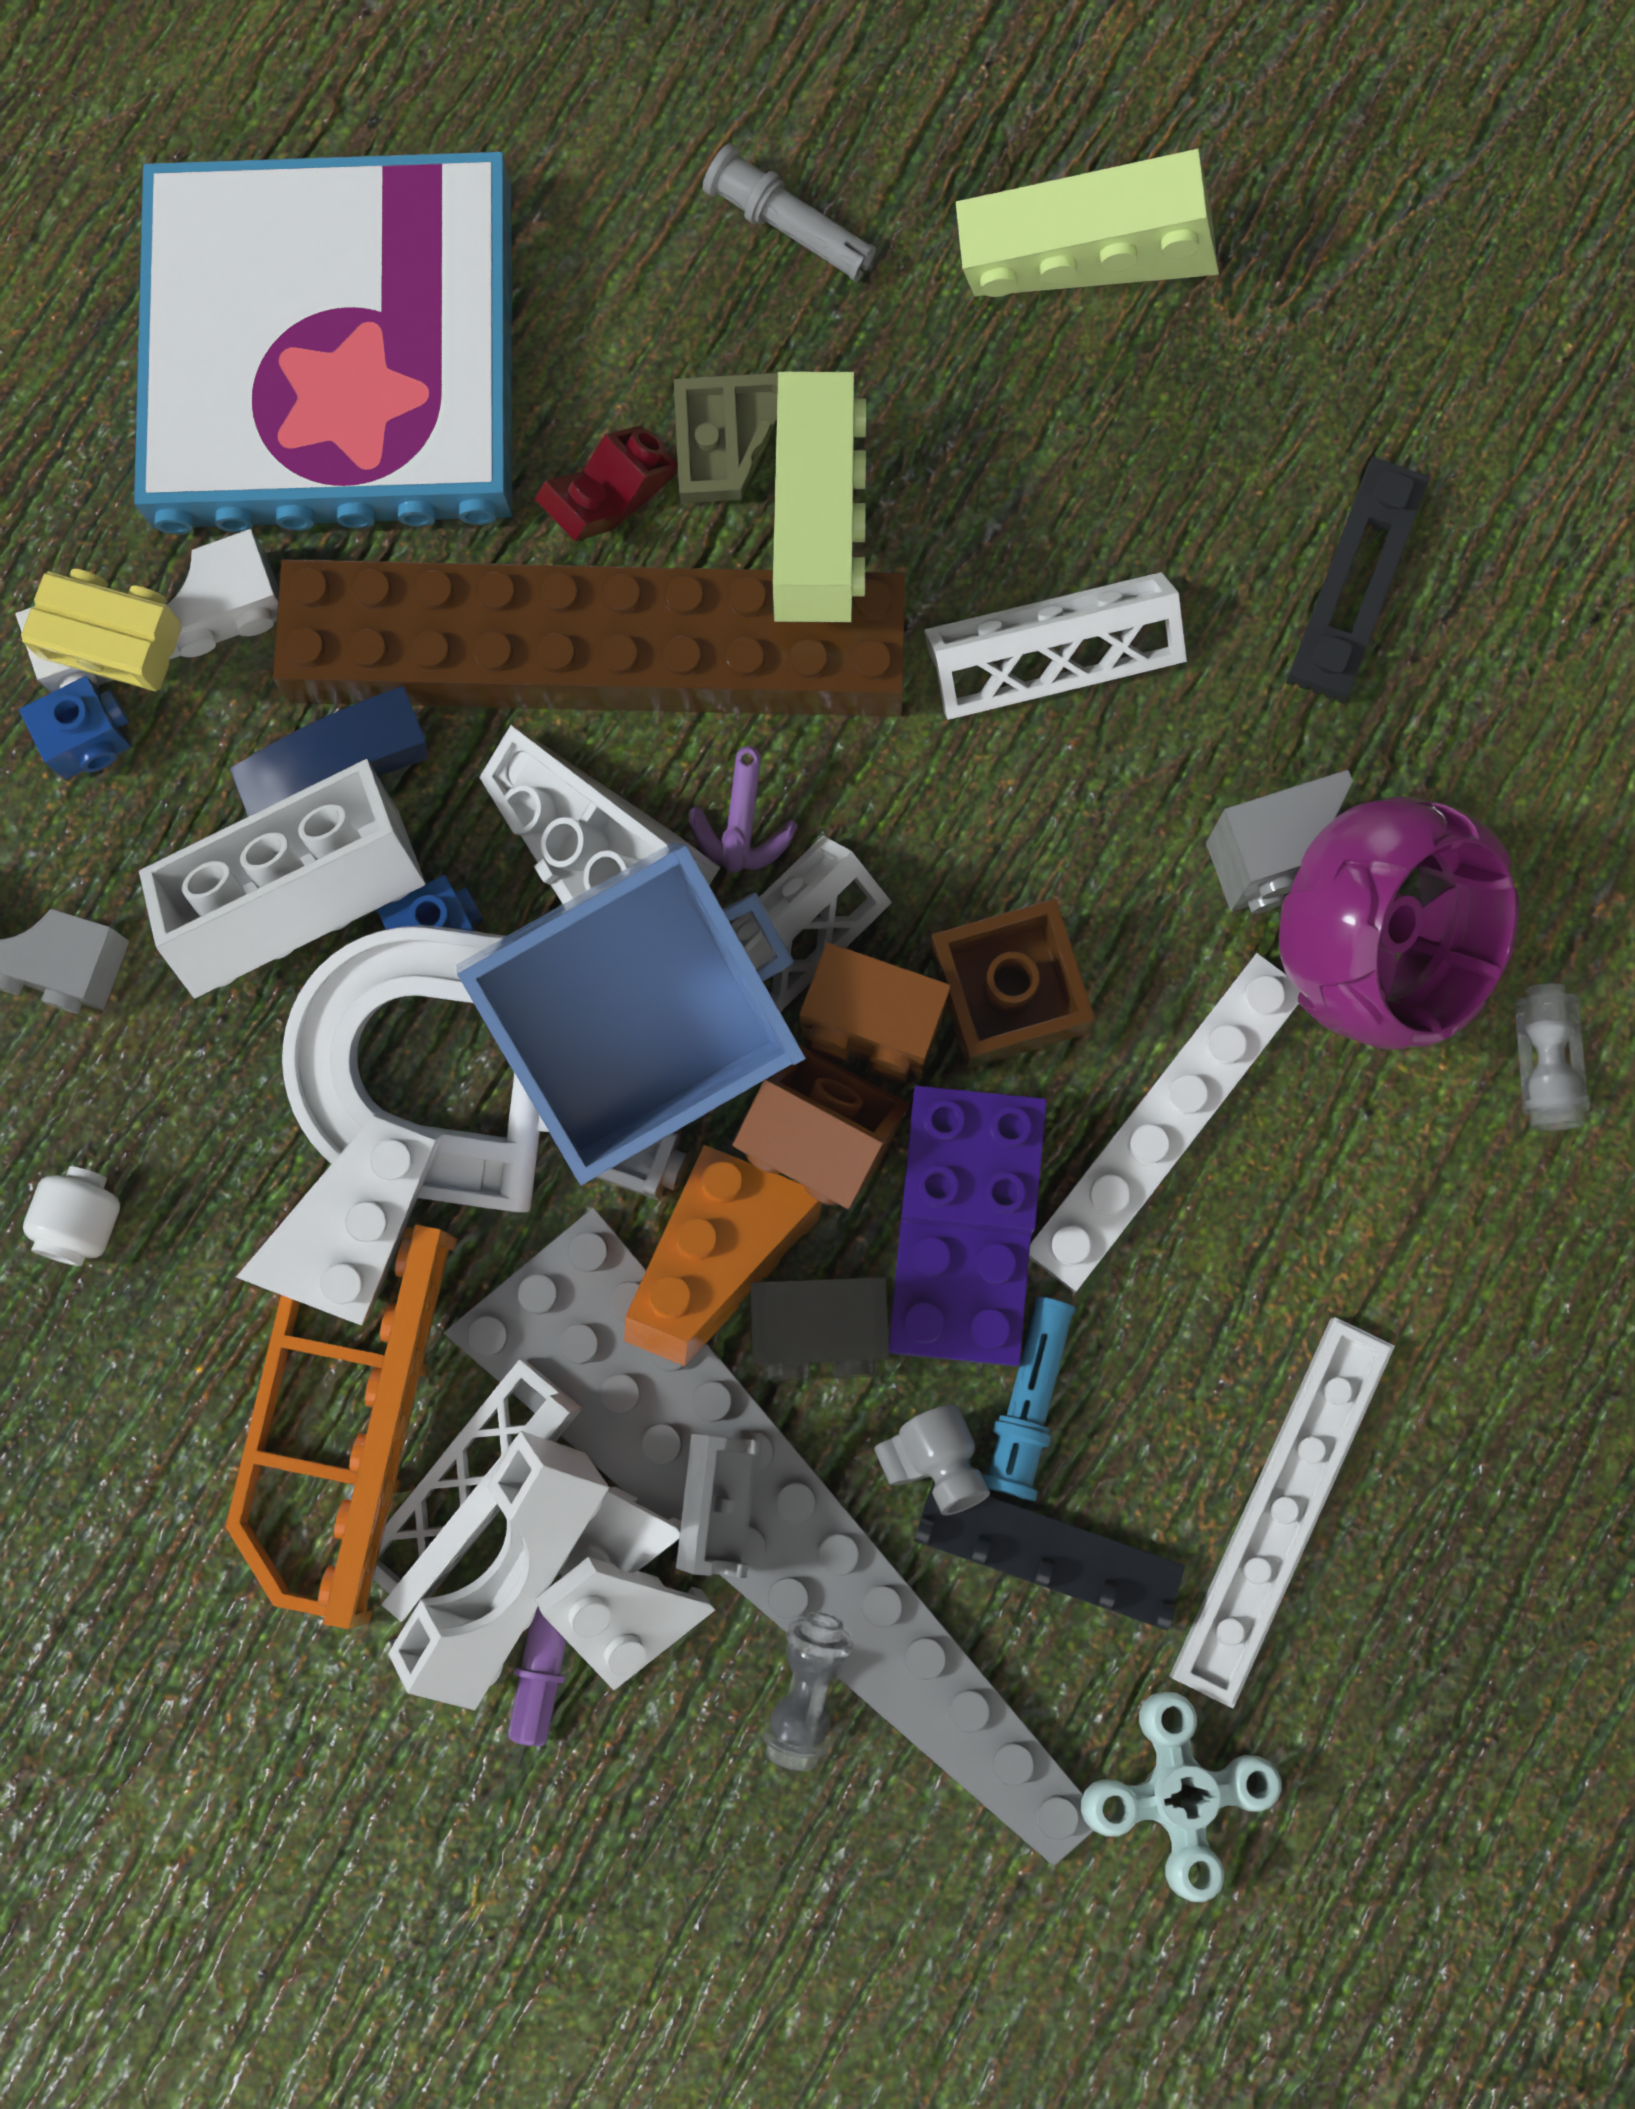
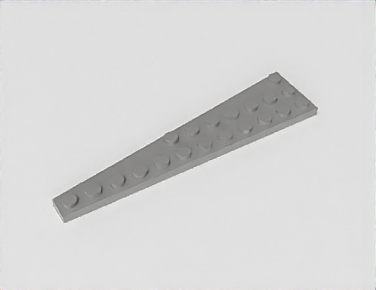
[444,1208,1093,1866]

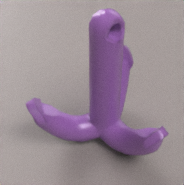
[689,746,797,873]

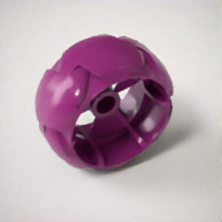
[1279,796,1520,1050]

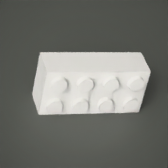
[139,759,426,999]

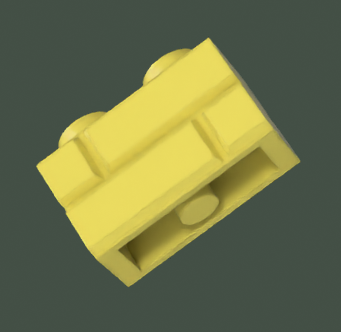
[21,569,182,692]

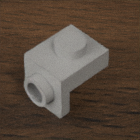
[595,1132,688,1201]

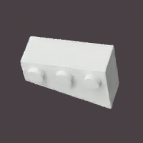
[236,1111,443,1326]

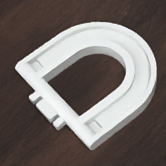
[282,925,549,1212]

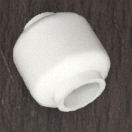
[23,1166,120,1266]

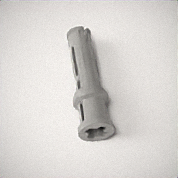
[702,143,876,282]

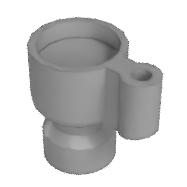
[874,1405,990,1515]

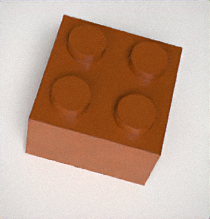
[799,942,951,1083]
[732,1044,911,1209]

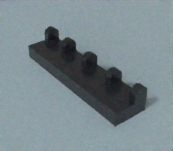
[913,1479,1185,1631]

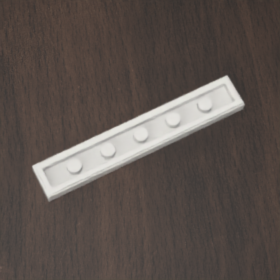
[1170,1317,1395,1708]

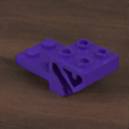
[888,1086,1046,1367]

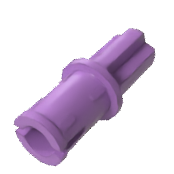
[508,1607,566,1746]

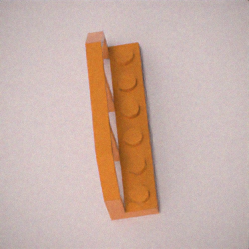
[225,1225,457,1630]

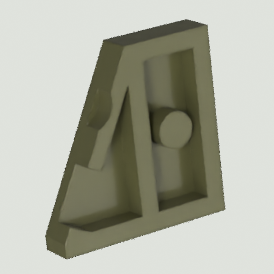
[674,373,778,503]

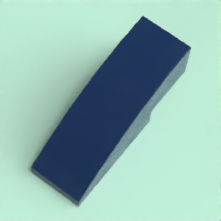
[230,686,428,817]

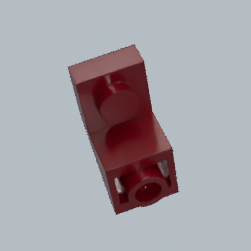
[535,425,678,542]

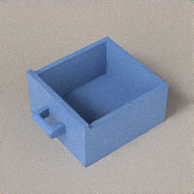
[456,842,806,1186]

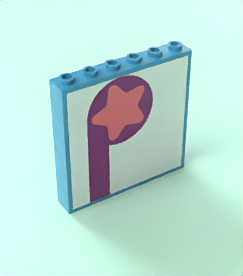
[134,152,512,534]

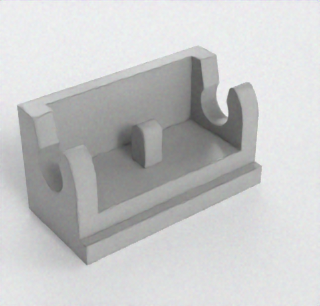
[676,1434,762,1578]

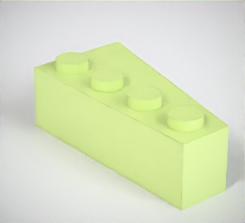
[956,149,1219,297]
[773,372,866,622]

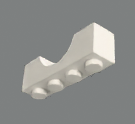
[15,529,279,693]
[388,1431,609,1710]

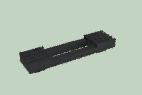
[1286,456,1430,704]

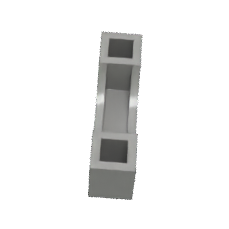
[0,909,129,1014]

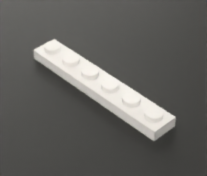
[1029,953,1300,1293]

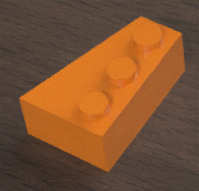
[624,1145,823,1366]

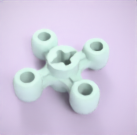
[1081,1691,1282,1902]

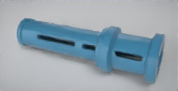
[982,1297,1076,1501]

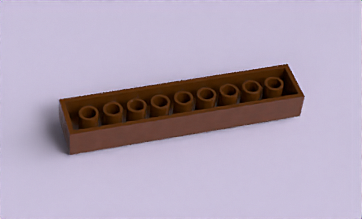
[273,559,905,717]

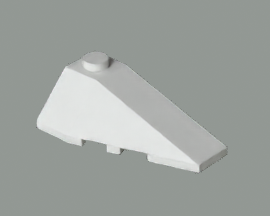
[479,725,720,904]

